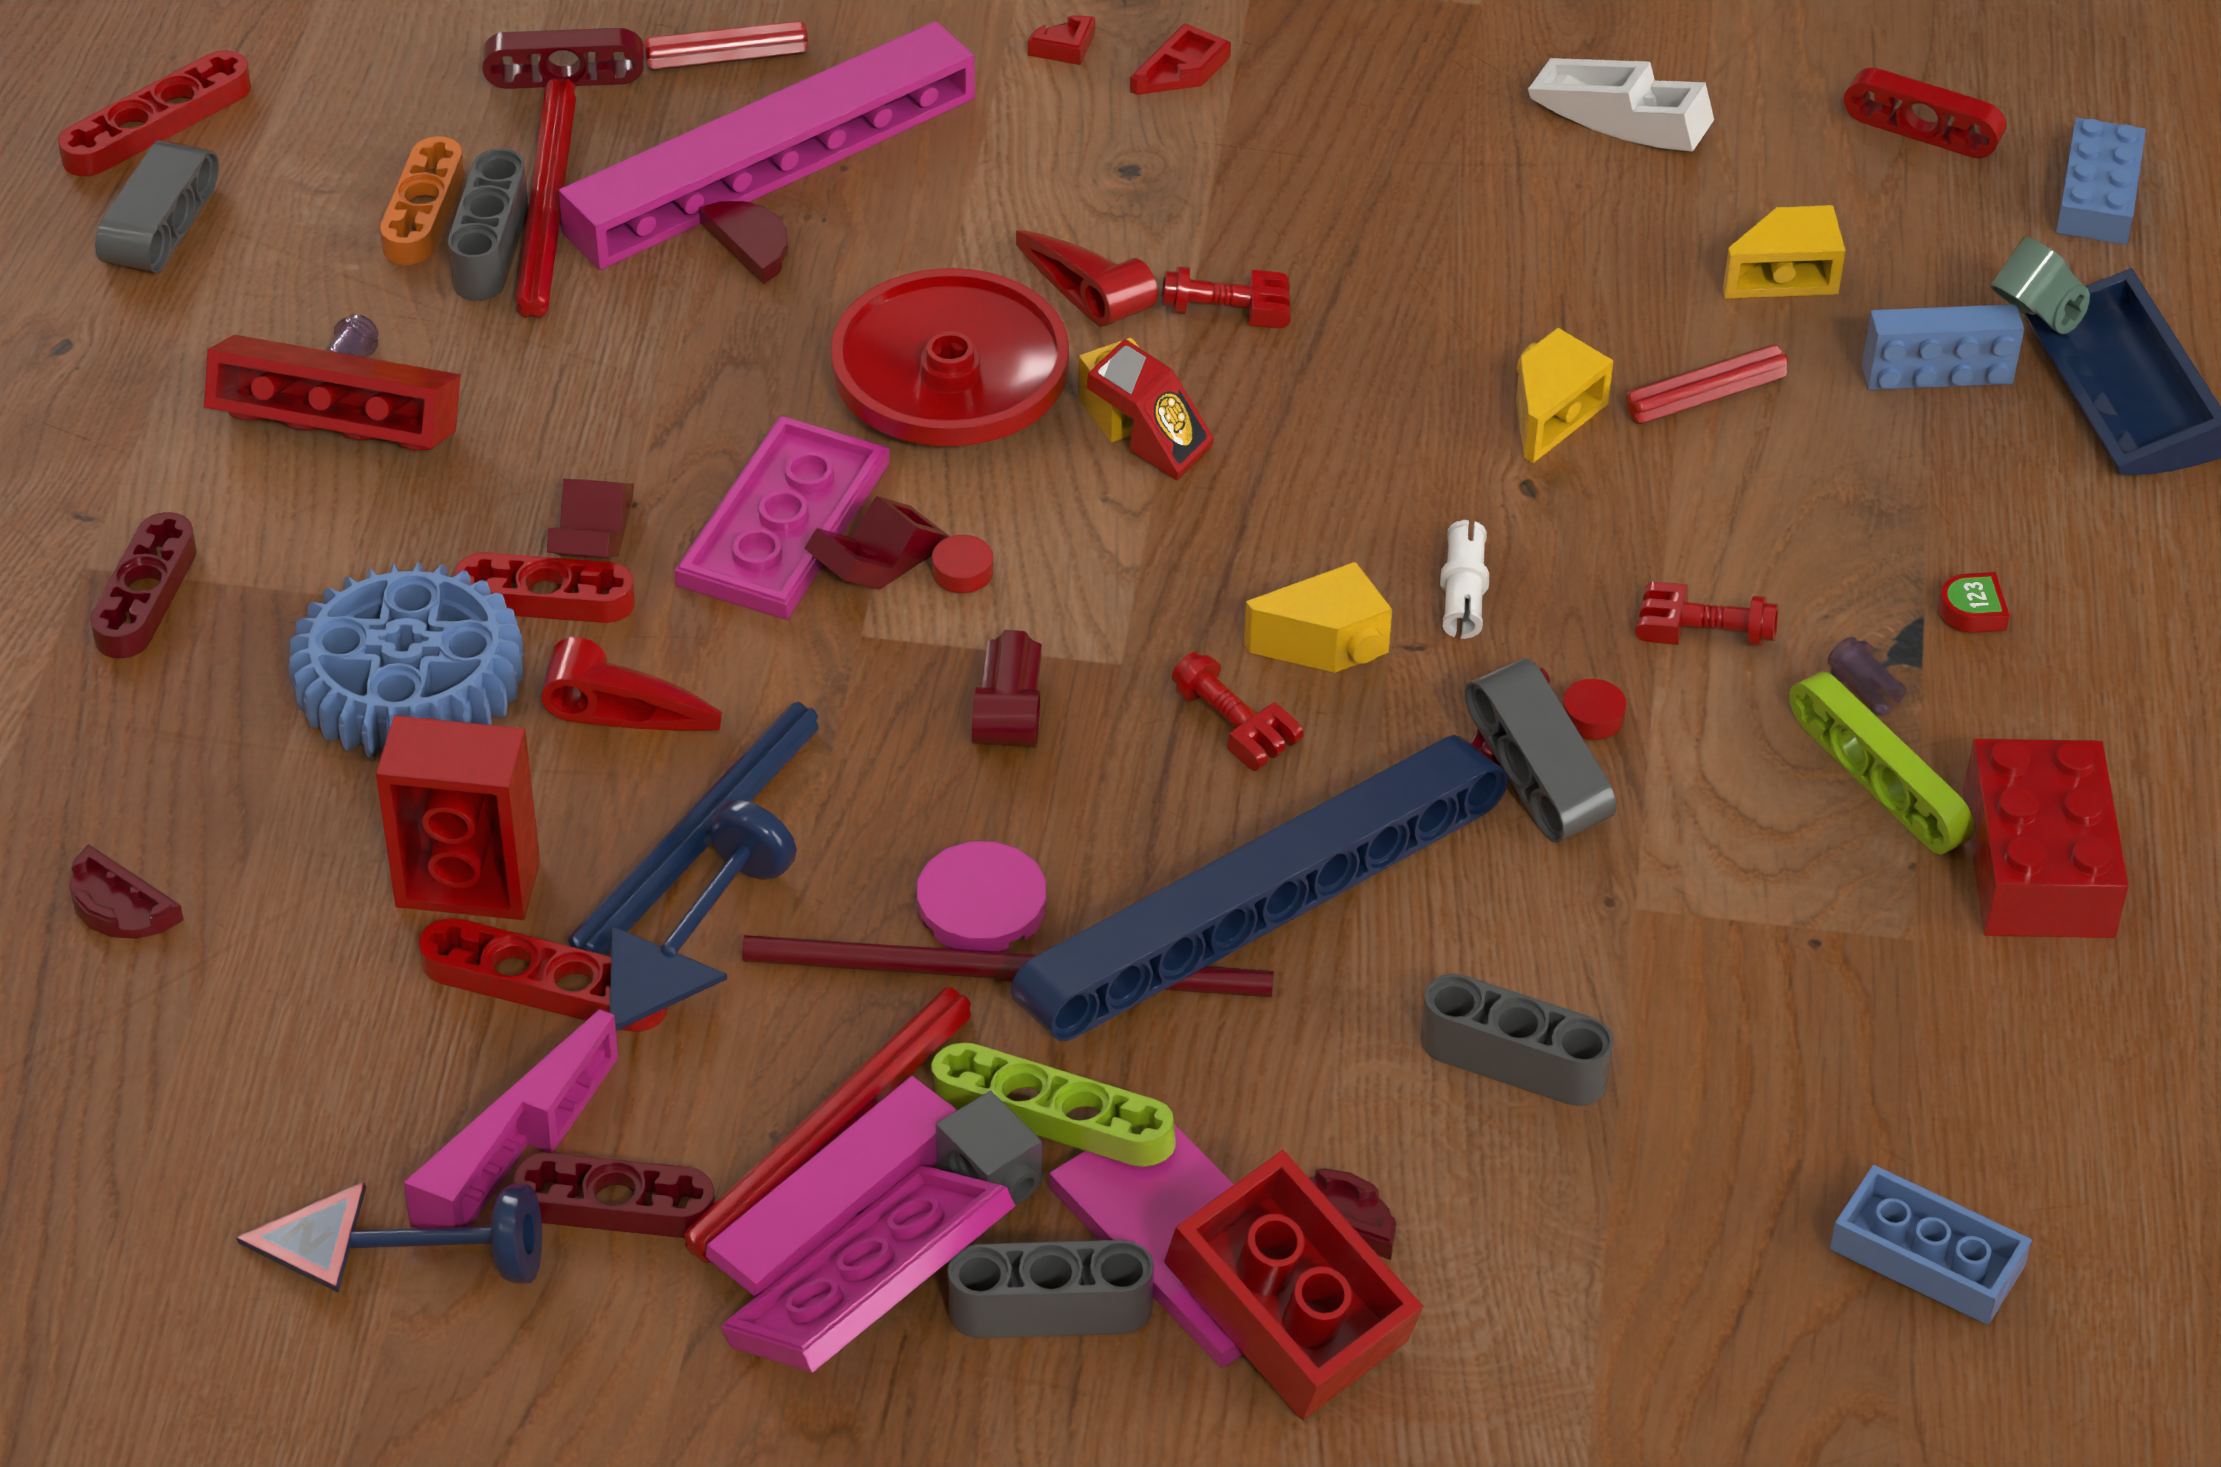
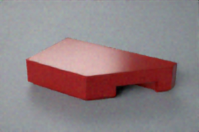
[1130,23,1231,95]

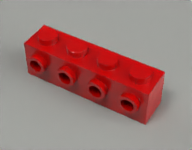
[204,334,461,450]

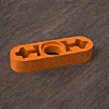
[380,136,464,265]

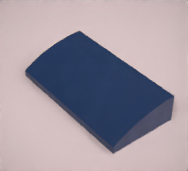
[2024,268,2221,475]

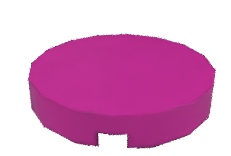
[917,841,1046,952]

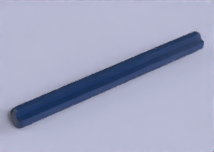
[568,702,818,955]

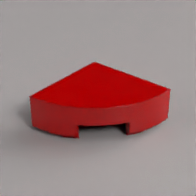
[1028,15,1095,65]

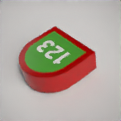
[1938,572,2010,633]

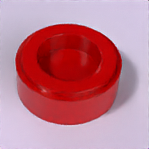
[932,535,993,593]
[1562,679,1627,740]

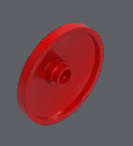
[831,268,1069,446]

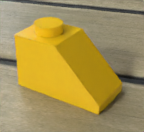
[1723,205,1846,299]
[1516,328,1613,463]
[1244,562,1392,673]

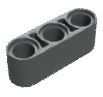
[95,140,219,273]
[448,148,528,301]
[1464,658,1616,843]
[1420,974,1613,1106]
[948,1240,1154,1338]

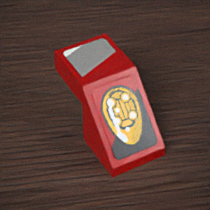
[1086,339,1214,481]

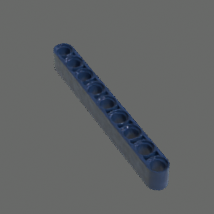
[1011,735,1508,1041]

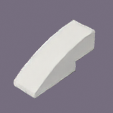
[1528,58,1714,151]

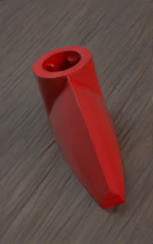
[1016,230,1158,327]
[541,637,722,731]

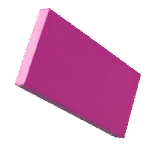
[675,415,890,620]
[1049,1124,1243,1369]
[721,1165,1015,1373]

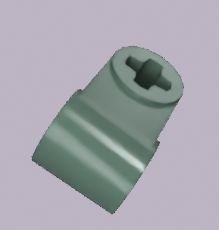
[1990,236,2090,334]

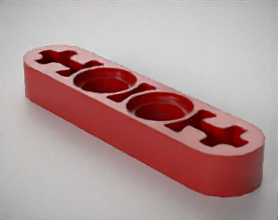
[58,50,251,177]
[419,918,668,1032]

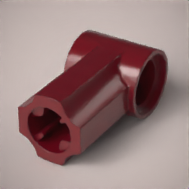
[972,630,1042,748]

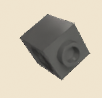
[936,1090,1042,1205]

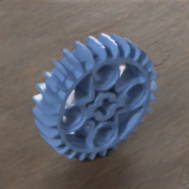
[289,562,524,758]

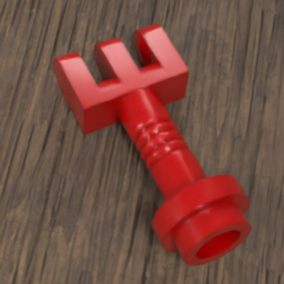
[1161,266,1291,328]
[1635,582,1779,646]
[1172,652,1304,771]

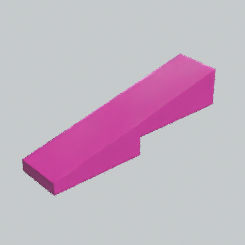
[404,1009,619,1228]
[706,1076,958,1296]

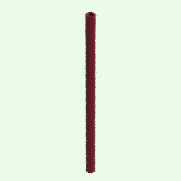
[742,935,1274,997]

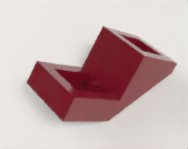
[547,478,634,558]
[804,496,950,590]

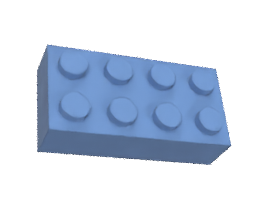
[2056,117,2146,245]
[1862,304,2024,390]
[1830,1164,2032,1326]

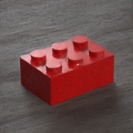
[376,715,540,920]
[1963,738,2129,938]
[1164,1149,1424,1421]

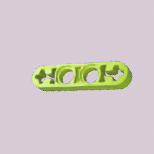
[1789,671,1975,855]
[932,1042,1176,1167]

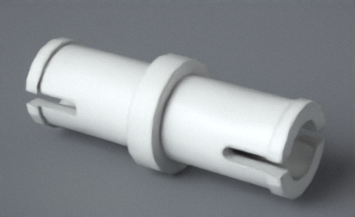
[1440,520,1489,639]

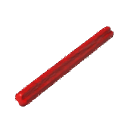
[516,79,576,318]
[684,987,971,1263]

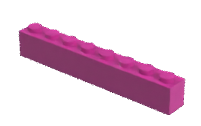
[559,21,975,270]

